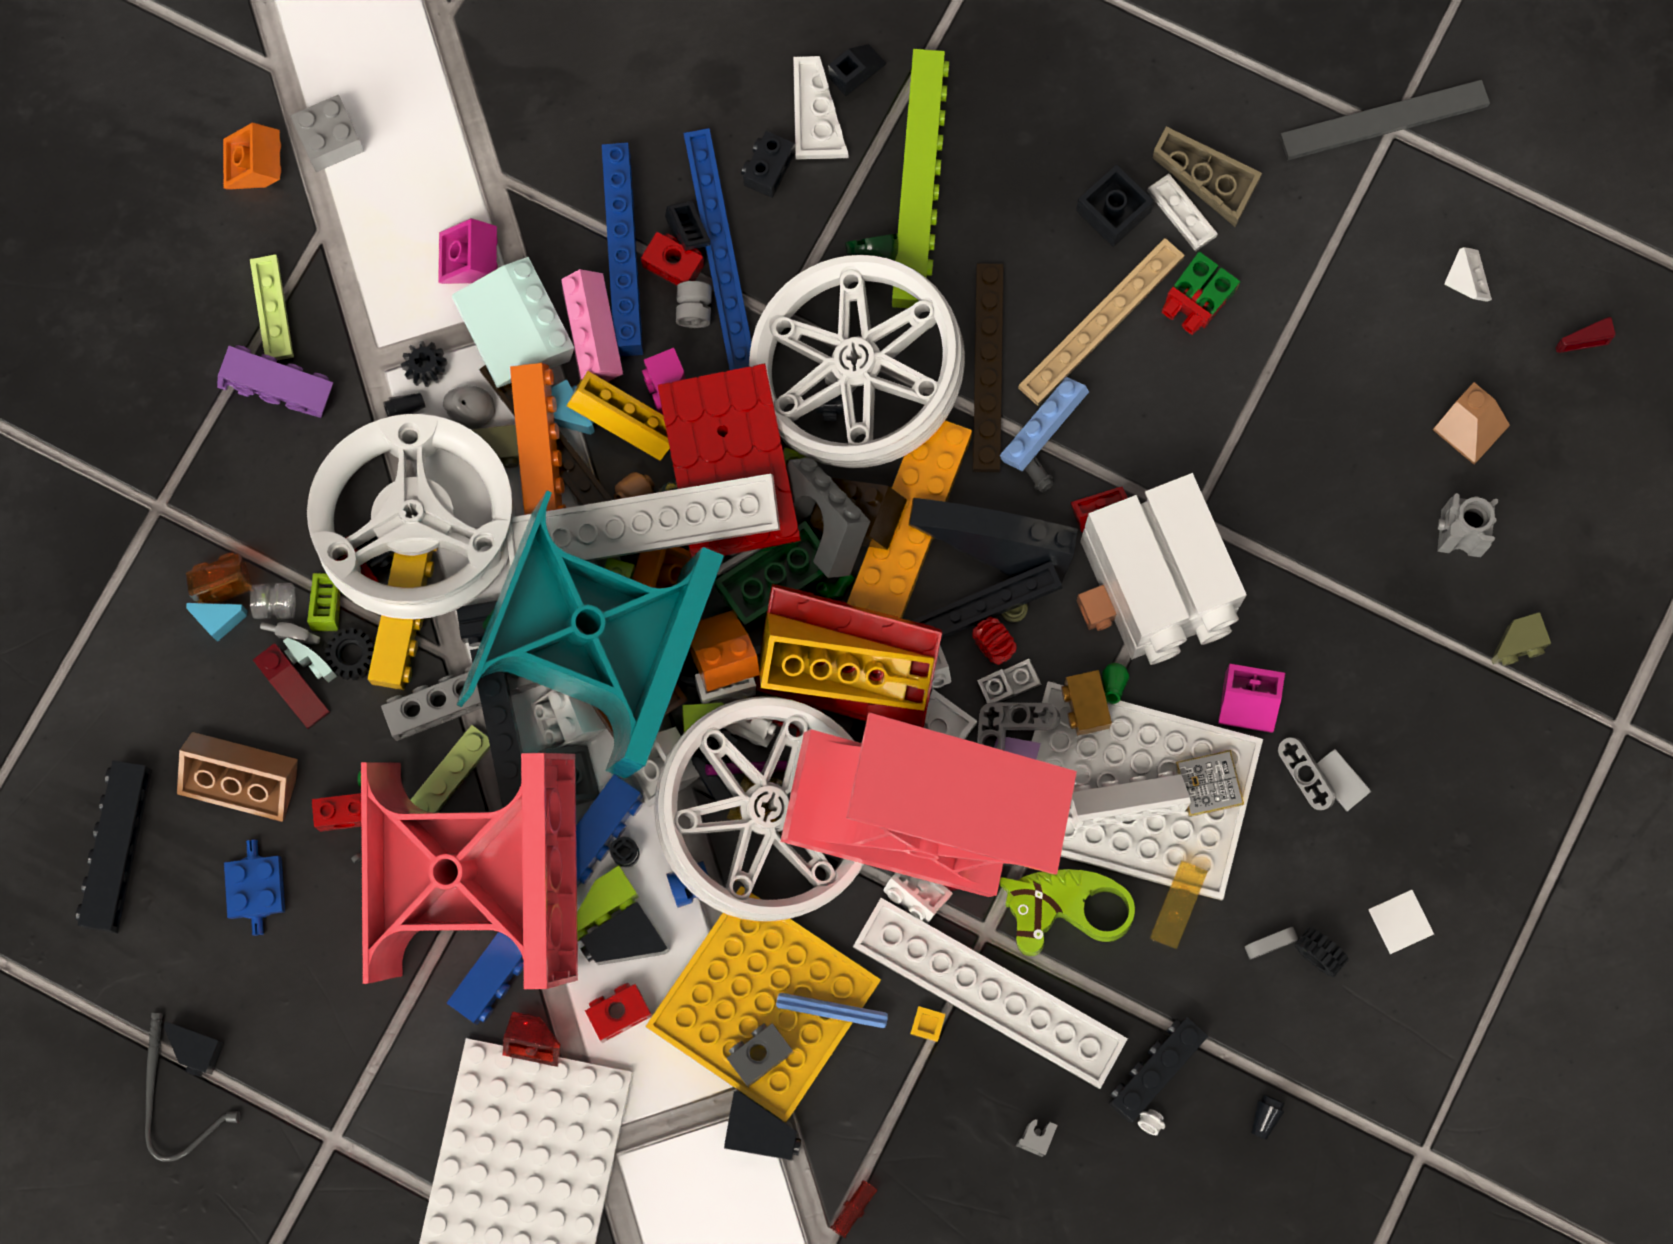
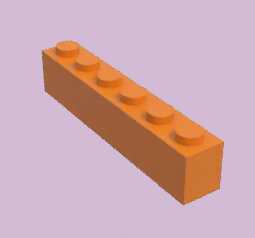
[510,363,566,515]

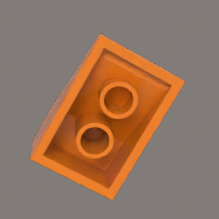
[689,611,760,692]

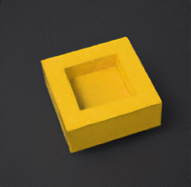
[910,1006,946,1042]

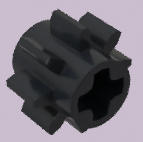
[816,387,844,421]

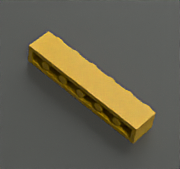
[368,548,438,690]

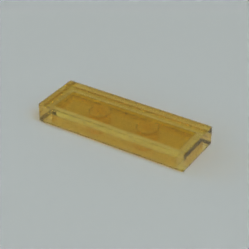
[1150,860,1208,949]

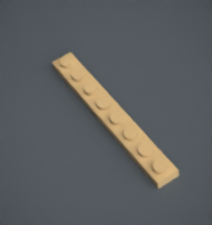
[1018,238,1185,406]

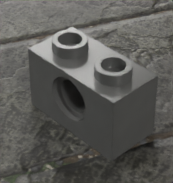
[727,1023,794,1087]

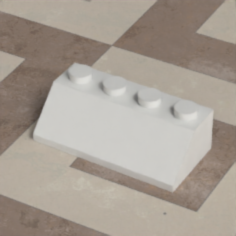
[1070,771,1191,829]

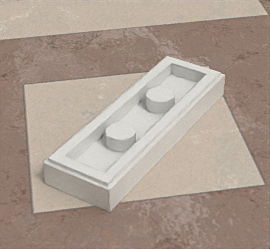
[1147,173,1218,252]

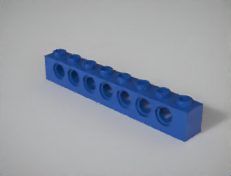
[602,143,644,357]

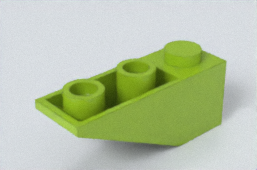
[577,865,639,942]

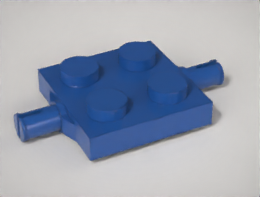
[224,840,285,936]

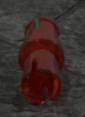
[830,1180,878,1238]

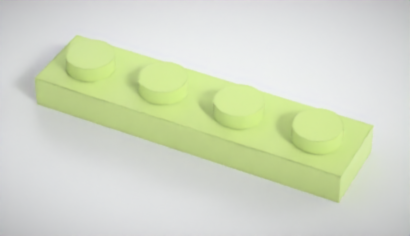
[250,255,294,361]
[411,725,490,813]

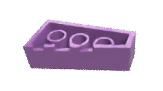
[217,345,333,418]

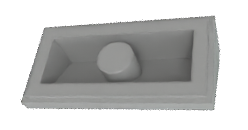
[1311,749,1371,811]

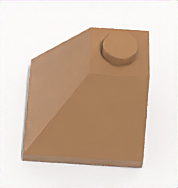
[1433,382,1510,465]

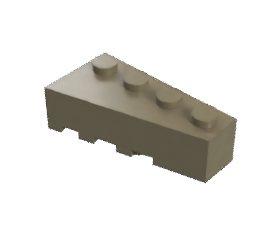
[1153,126,1262,228]

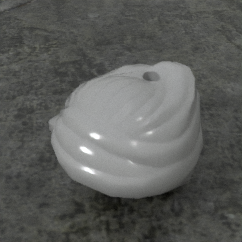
[443,386,495,429]

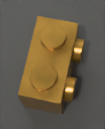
[1061,670,1112,736]

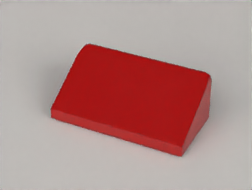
[1071,486,1128,533]

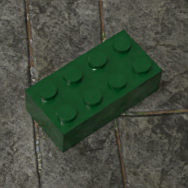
[714,521,828,632]

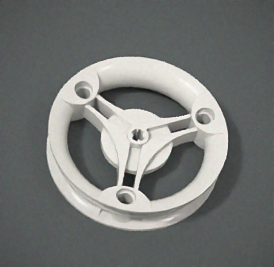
[307,414,516,619]

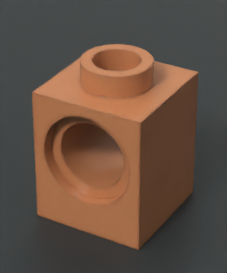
[1076,585,1117,631]

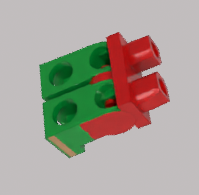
[1162,252,1241,335]

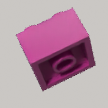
[438,218,498,284]

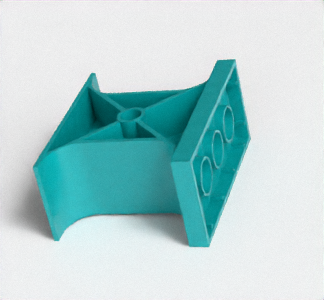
[456,491,724,779]

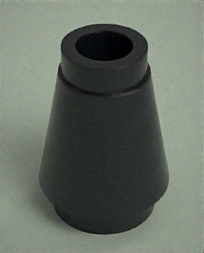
[383,393,425,417]
[1251,1094,1285,1140]

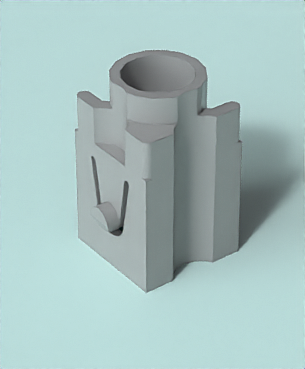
[1437,493,1498,557]

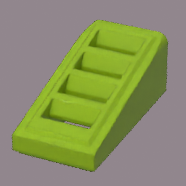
[307,573,340,631]

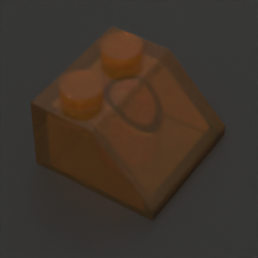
[186,553,254,604]

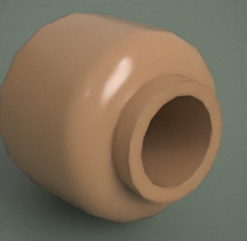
[614,472,655,500]

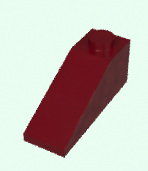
[253,643,330,729]

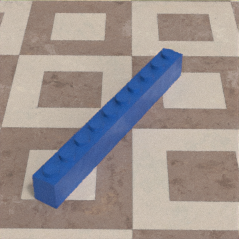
[447,775,643,1025]

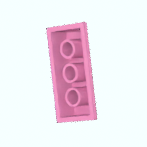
[562,269,623,382]

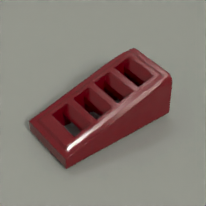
[1555,317,1616,353]

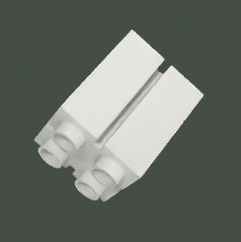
[1080,473,1247,665]

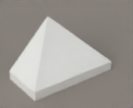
[1444,247,1492,301]

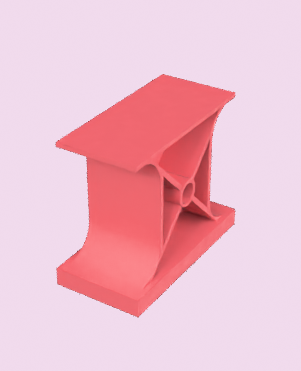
[780,713,1077,897]
[361,753,578,989]

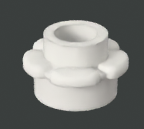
[1138,1109,1165,1135]

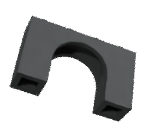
[786,458,870,578]

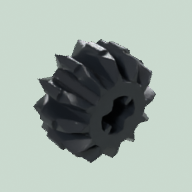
[401,341,448,387]

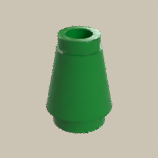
[1102,663,1129,704]

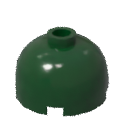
[845,234,899,261]

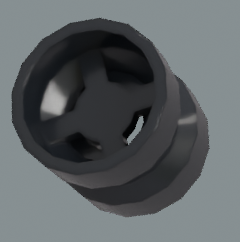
[610,836,640,868]

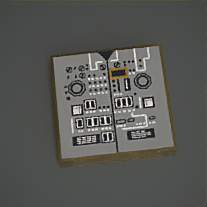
[1175,750,1244,817]

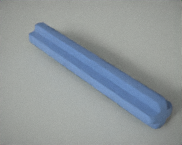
[776,993,888,1028]

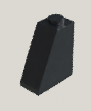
[580,902,670,965]
[724,1091,801,1161]

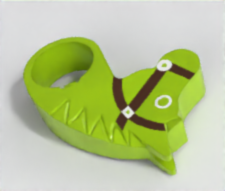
[999,869,1135,956]

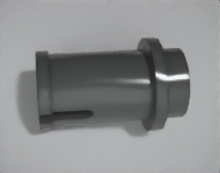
[1025,457,1054,493]

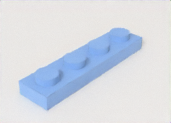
[1000,377,1089,471]

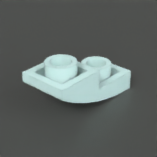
[283,638,337,683]

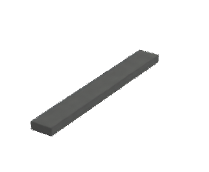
[1280,80,1490,161]

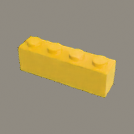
[567,371,670,461]

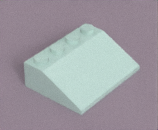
[452,257,574,388]

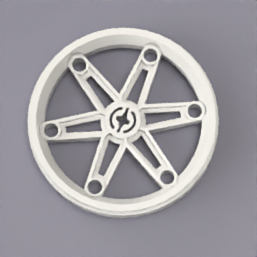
[749,255,965,468]
[654,696,864,921]

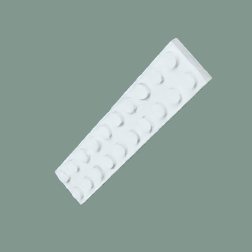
[507,474,781,567]
[853,898,1128,1089]

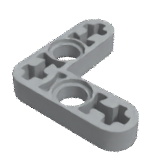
[977,702,1061,750]

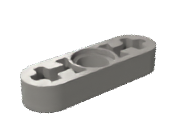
[1278,737,1335,810]

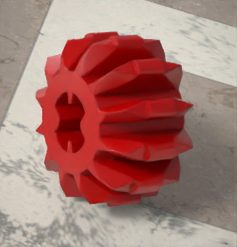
[972,617,1017,665]

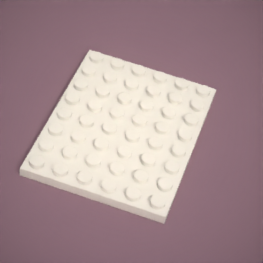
[1032,681,1263,901]
[419,1038,633,1244]

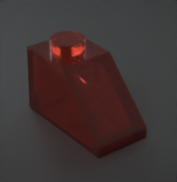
[503,1012,561,1067]

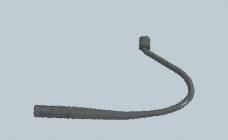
[145,1013,241,1162]

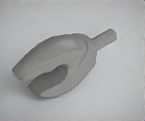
[260,622,320,644]

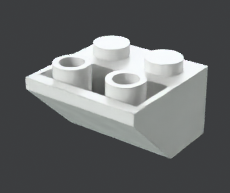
[531,690,607,748]

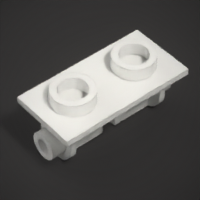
[724,703,777,748]

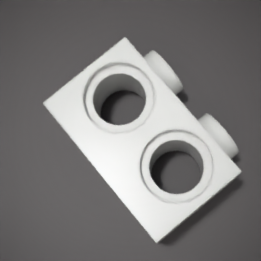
[695,674,756,704]

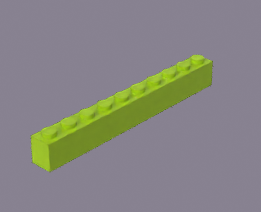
[892,49,949,308]

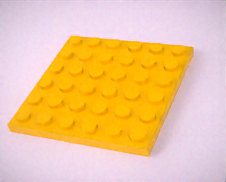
[645,886,881,1123]

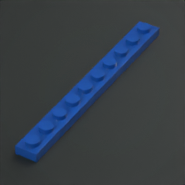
[684,128,752,370]

